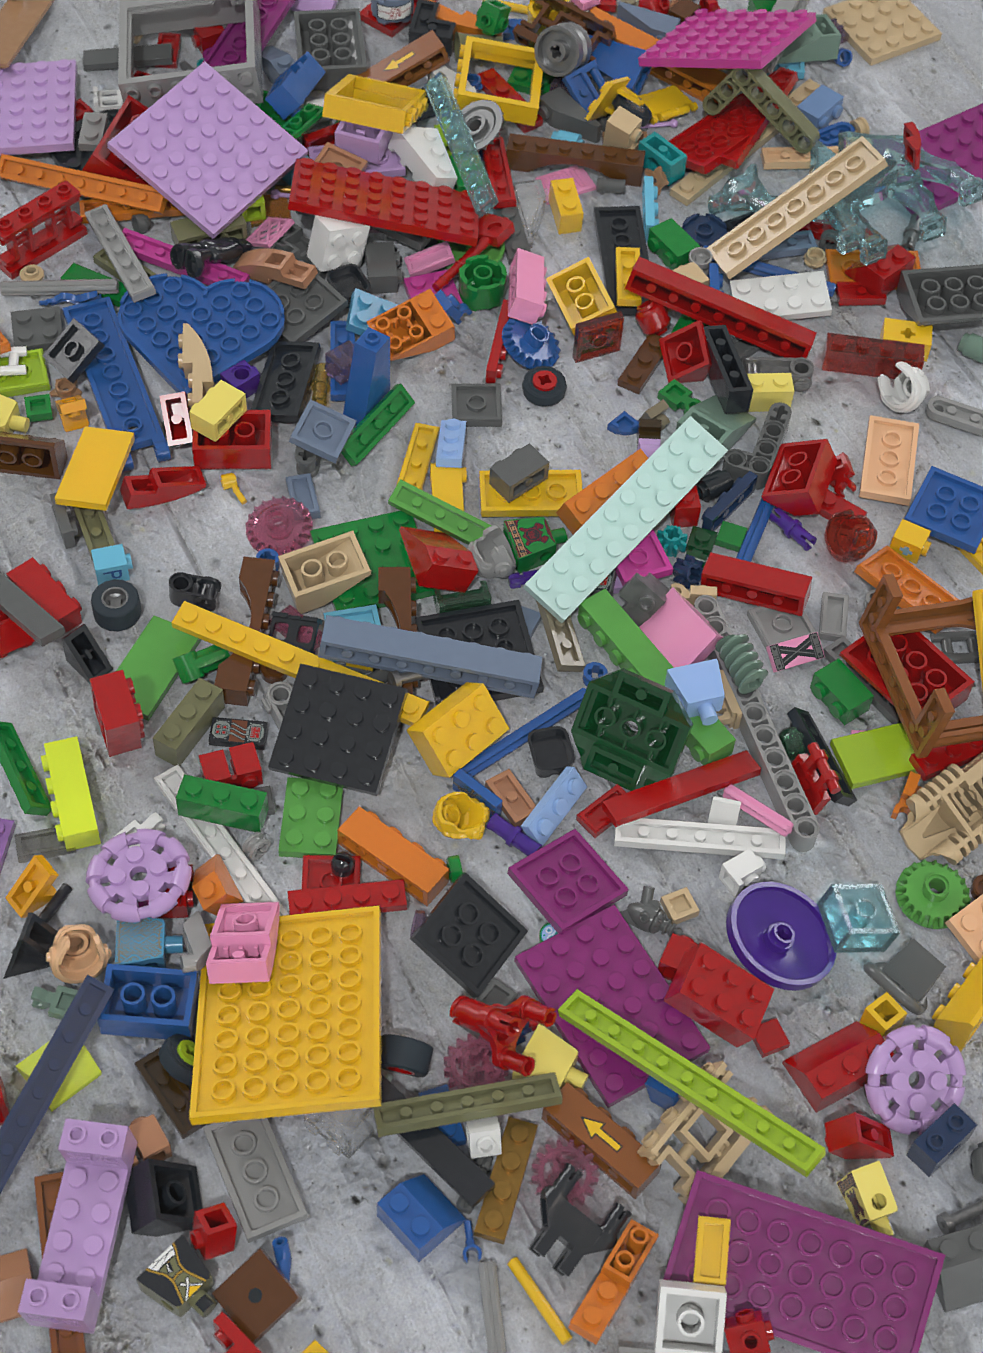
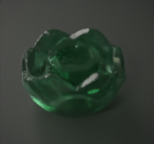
[778,727,805,761]

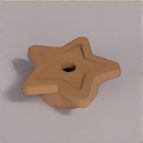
[644,166,669,196]
[49,377,82,399]

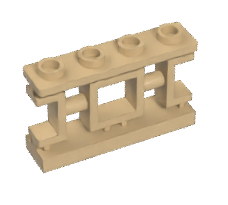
[637,1061,773,1206]

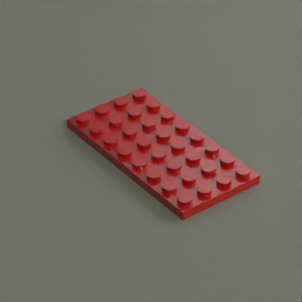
[288,158,479,247]

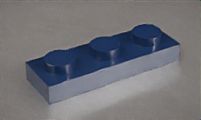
[701,471,758,531]

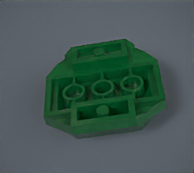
[571,668,693,791]

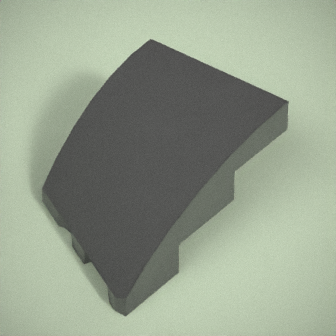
[268,223,328,279]

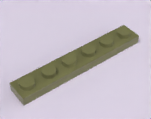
[372,1072,562,1137]

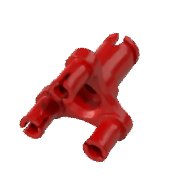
[449,995,557,1076]

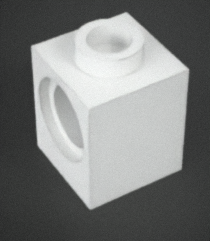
[465,1116,502,1159]

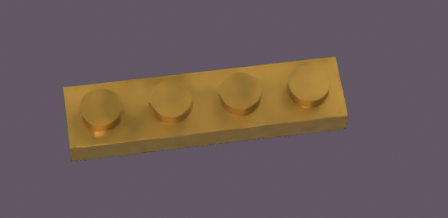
[474,1117,538,1245]

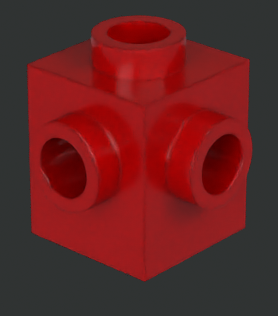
[724,1309,775,1353]

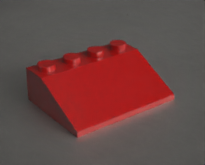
[82,95,148,185]
[839,632,975,709]

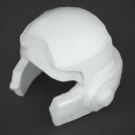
[877,361,930,413]

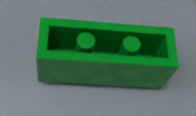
[175,774,269,832]

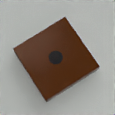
[212,1248,303,1344]

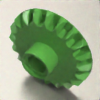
[895,859,971,929]

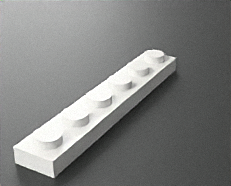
[614,818,786,859]

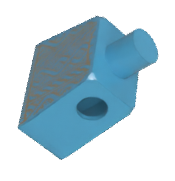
[115,917,184,968]

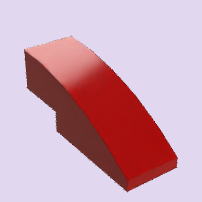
[120,466,207,509]

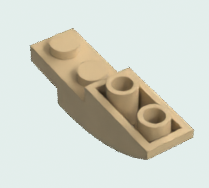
[178,323,214,408]

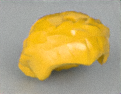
[432,792,490,840]

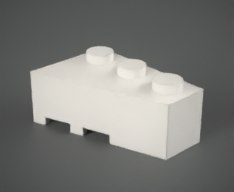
[388,127,458,189]

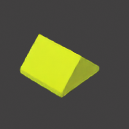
[15,1041,102,1112]

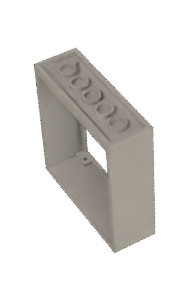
[118,0,263,108]

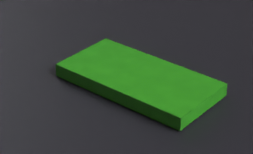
[116,615,201,721]

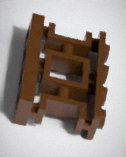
[512,0,617,78]

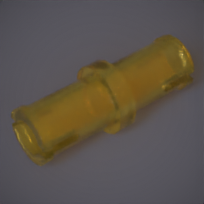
[311,363,330,406]

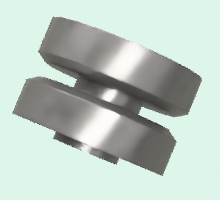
[534,22,592,77]

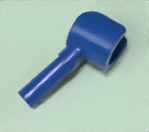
[462,1220,482,1264]

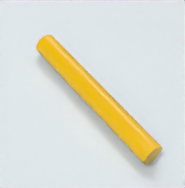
[507,1257,573,1345]

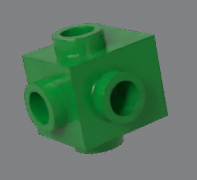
[475,0,512,36]

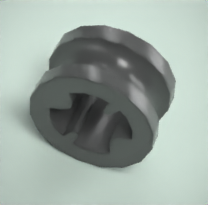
[819,229,842,252]

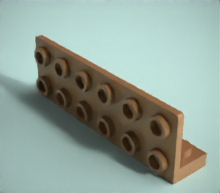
[0,0,55,69]

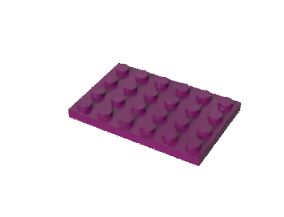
[514,905,710,1108]

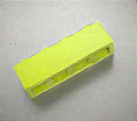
[41,736,101,852]

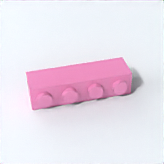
[508,248,547,324]

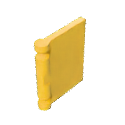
[639,85,698,124]

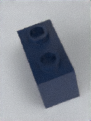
[906,1103,977,1177]

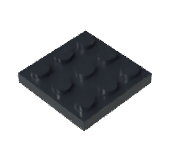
[410,872,528,998]

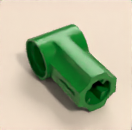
[172,645,230,684]

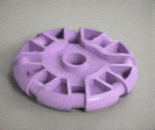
[86,829,192,923]
[865,1025,966,1135]

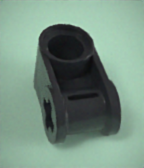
[169,572,222,612]

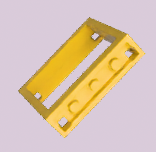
[452,36,543,126]
[322,74,428,134]

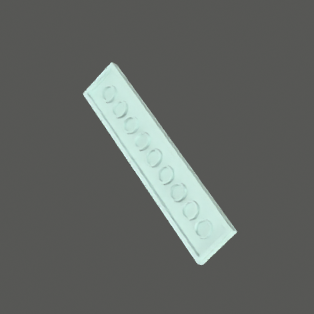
[523,416,728,623]

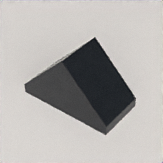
[61,624,113,684]

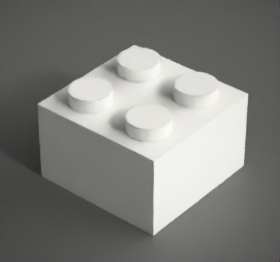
[307,215,370,272]
[654,1279,727,1353]

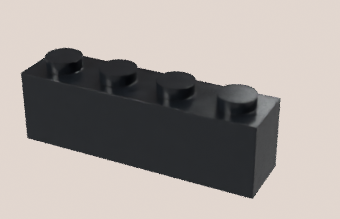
[704,325,754,414]

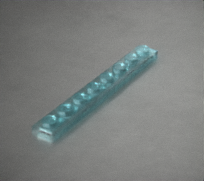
[424,71,499,217]

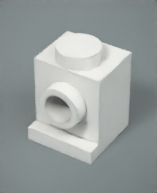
[719,848,766,898]

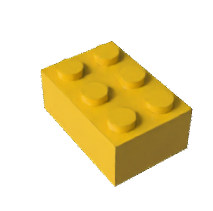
[546,257,622,344]
[406,682,509,778]

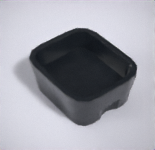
[326,264,371,308]
[528,726,574,778]

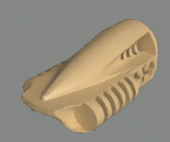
[899,752,983,865]

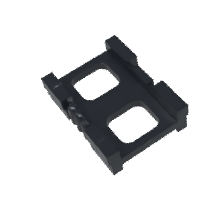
[269,611,323,654]

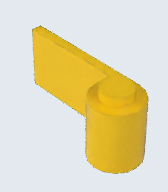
[430,463,467,533]

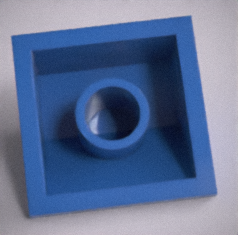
[377,1174,466,1262]

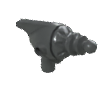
[619,886,684,937]

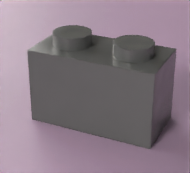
[365,241,402,294]
[489,443,549,503]

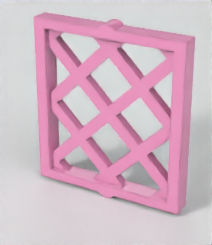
[246,217,295,248]

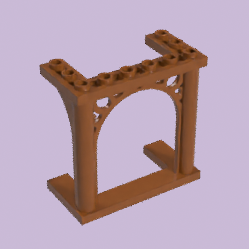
[859,574,983,758]

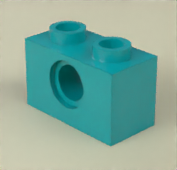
[638,132,687,186]

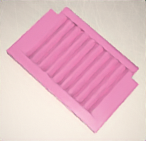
[534,165,596,205]

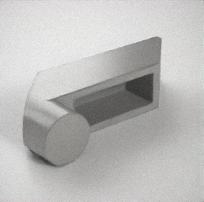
[180,911,212,973]

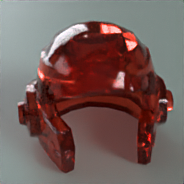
[825,509,878,563]

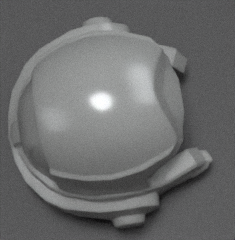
[467,525,516,579]

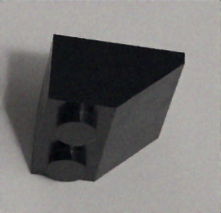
[126,1158,203,1237]

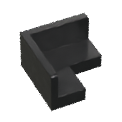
[408,0,456,57]

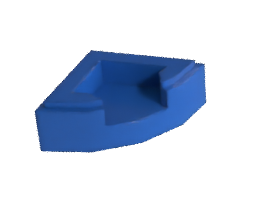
[607,411,639,436]

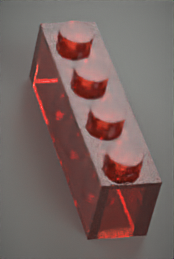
[822,333,925,379]

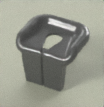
[863,938,946,1015]

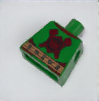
[503,517,567,574]

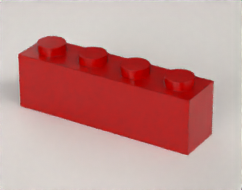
[701,552,812,616]

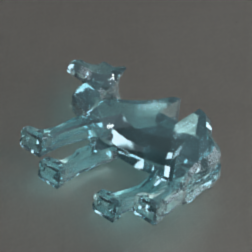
[708,131,983,265]

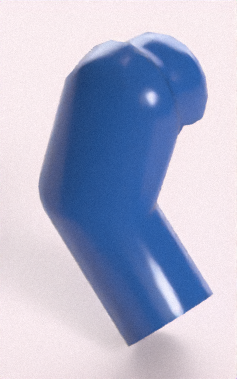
[272,1237,292,1281]

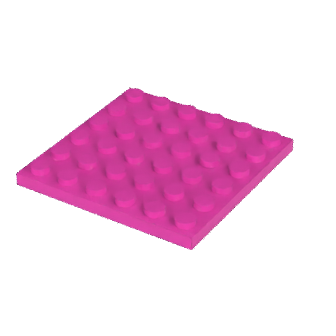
[638,9,816,69]

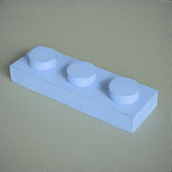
[436,419,466,468]
[521,766,587,846]

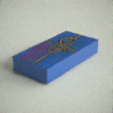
[453,769,502,818]

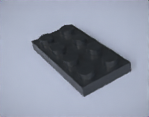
[251,341,321,423]

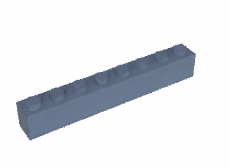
[318,615,542,698]

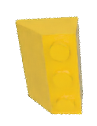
[932,956,983,1052]

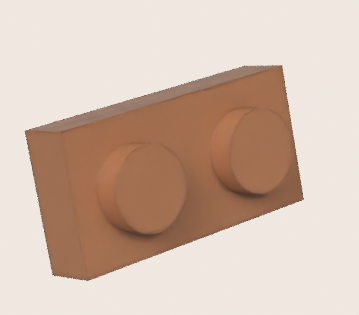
[485,769,536,827]

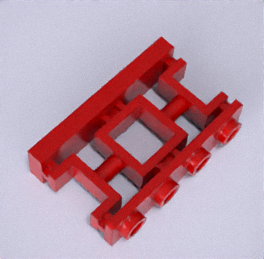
[0,180,88,280]

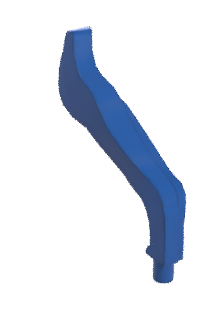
[39,291,102,306]

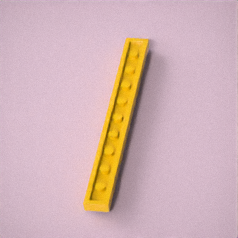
[171,601,429,726]

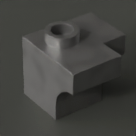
[618,572,669,627]

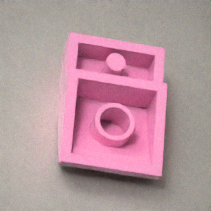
[639,587,723,668]
[206,902,280,984]

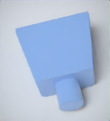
[664,659,725,726]

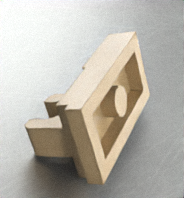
[716,670,743,729]

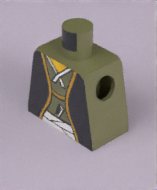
[136,1235,217,1318]

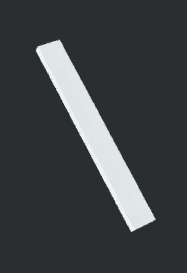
[154,764,289,916]

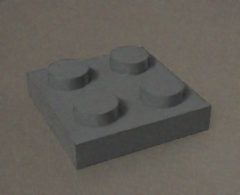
[11,306,63,351]

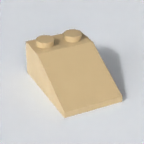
[278,531,371,615]

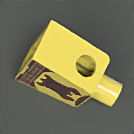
[837,1160,898,1236]

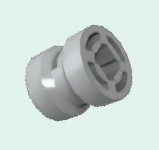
[689,247,713,276]

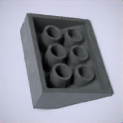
[294,8,367,91]
[896,264,983,326]

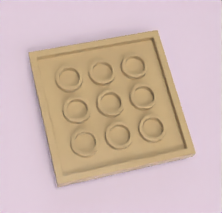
[822,0,942,66]

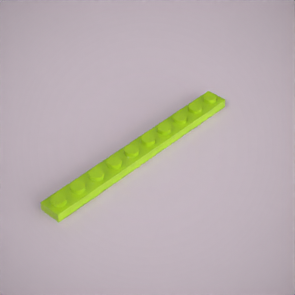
[558,989,826,1178]

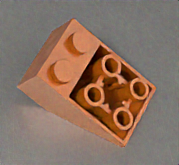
[366,289,455,361]

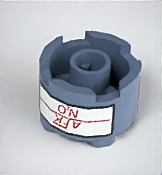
[371,0,414,24]

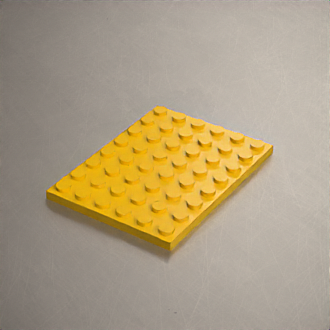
[189,906,381,1125]

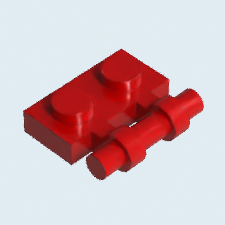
[791,742,841,815]

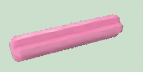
[723,784,794,837]

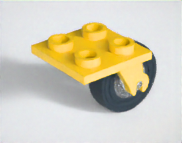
[585,76,652,127]

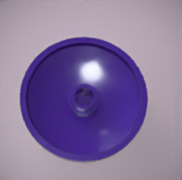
[726,881,837,991]

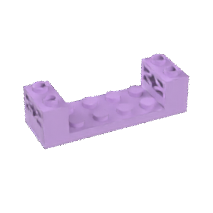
[18,1118,137,1334]

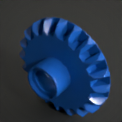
[502,318,561,369]

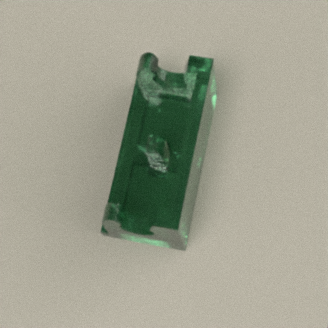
[433,581,492,613]

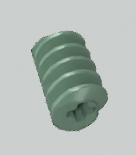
[715,634,768,694]

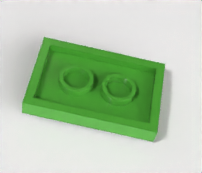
[278,777,344,858]

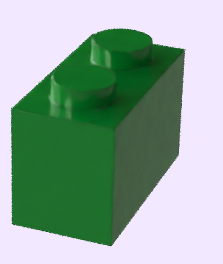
[647,218,700,270]
[810,658,874,726]

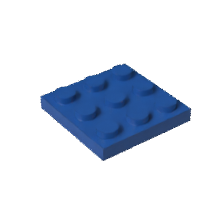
[904,466,983,554]

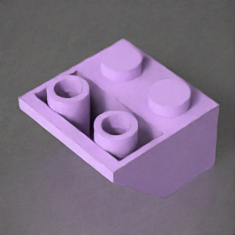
[335,121,393,164]

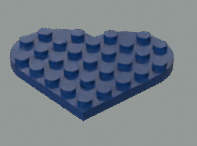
[117,273,285,395]

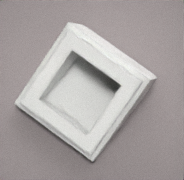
[708,796,741,825]

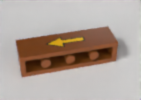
[357,30,450,86]
[542,1082,662,1200]

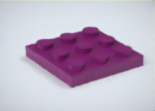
[507,829,629,934]

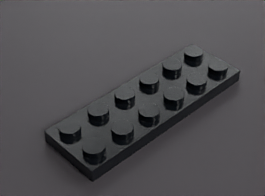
[593,206,649,316]

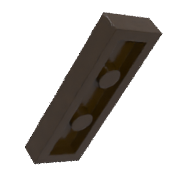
[134,1047,207,1139]

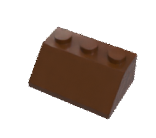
[0,432,68,480]

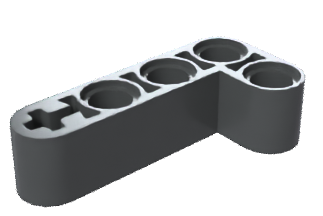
[722,402,792,490]

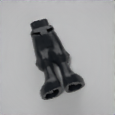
[170,237,252,278]

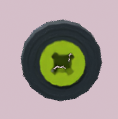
[159,1034,195,1085]

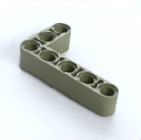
[702,69,820,153]

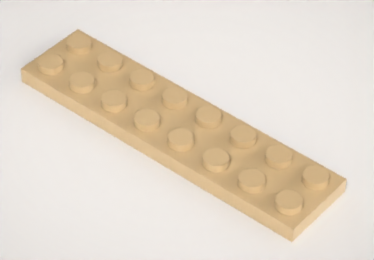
[707,136,888,280]

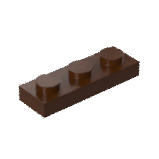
[617,334,663,395]

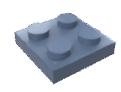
[289,399,356,464]

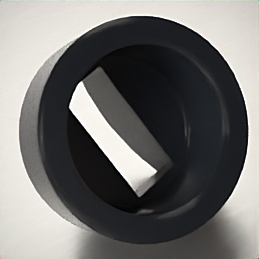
[331,852,354,877]

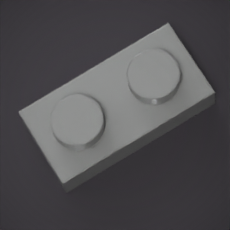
[78,112,108,151]

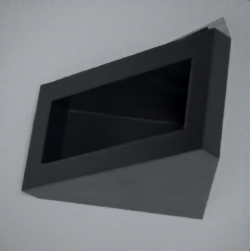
[3,912,58,979]

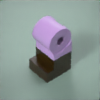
[637,419,662,458]

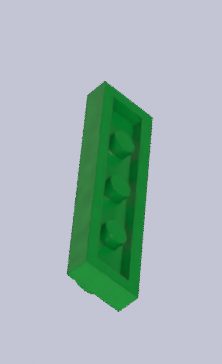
[341,383,415,466]
[0,721,52,816]

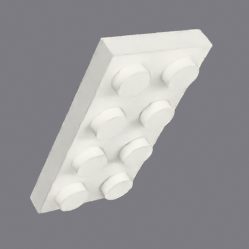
[729,271,832,320]

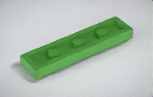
[388,479,492,545]

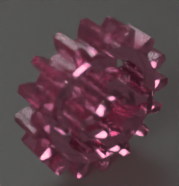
[443,1033,509,1090]
[531,1139,599,1206]

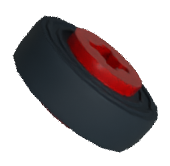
[522,366,567,407]

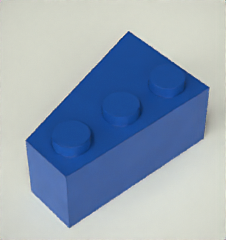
[265,51,326,120]

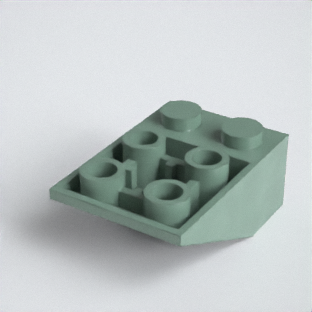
[777,14,841,64]
[676,395,757,466]

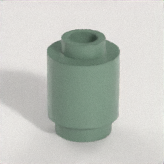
[958,333,983,364]

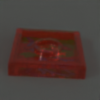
[572,311,624,363]

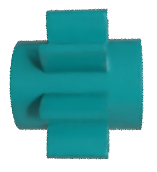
[657,525,688,557]

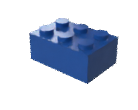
[97,964,200,1039]

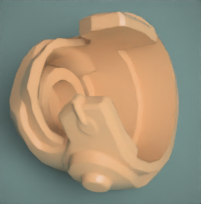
[46,924,112,984]

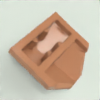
[0,1248,34,1323]

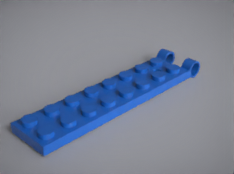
[62,297,171,472]

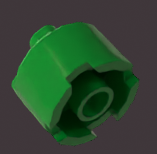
[458,255,507,311]

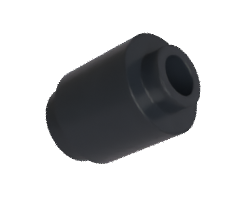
[696,470,734,502]

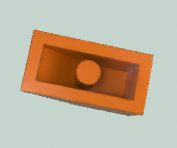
[192,854,244,916]

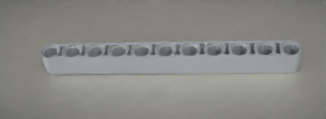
[694,595,820,852]

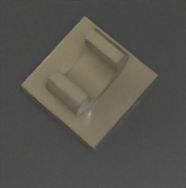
[638,399,670,431]

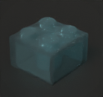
[817,884,900,953]

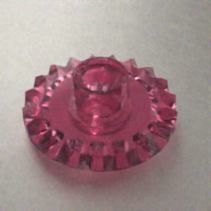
[245,496,313,556]

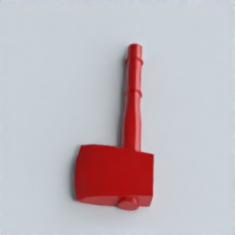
[432,213,515,292]

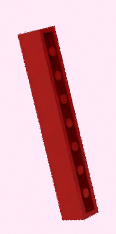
[625,256,817,358]

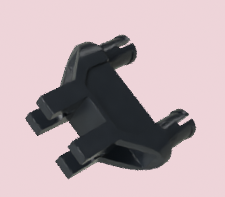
[528,1163,632,1277]

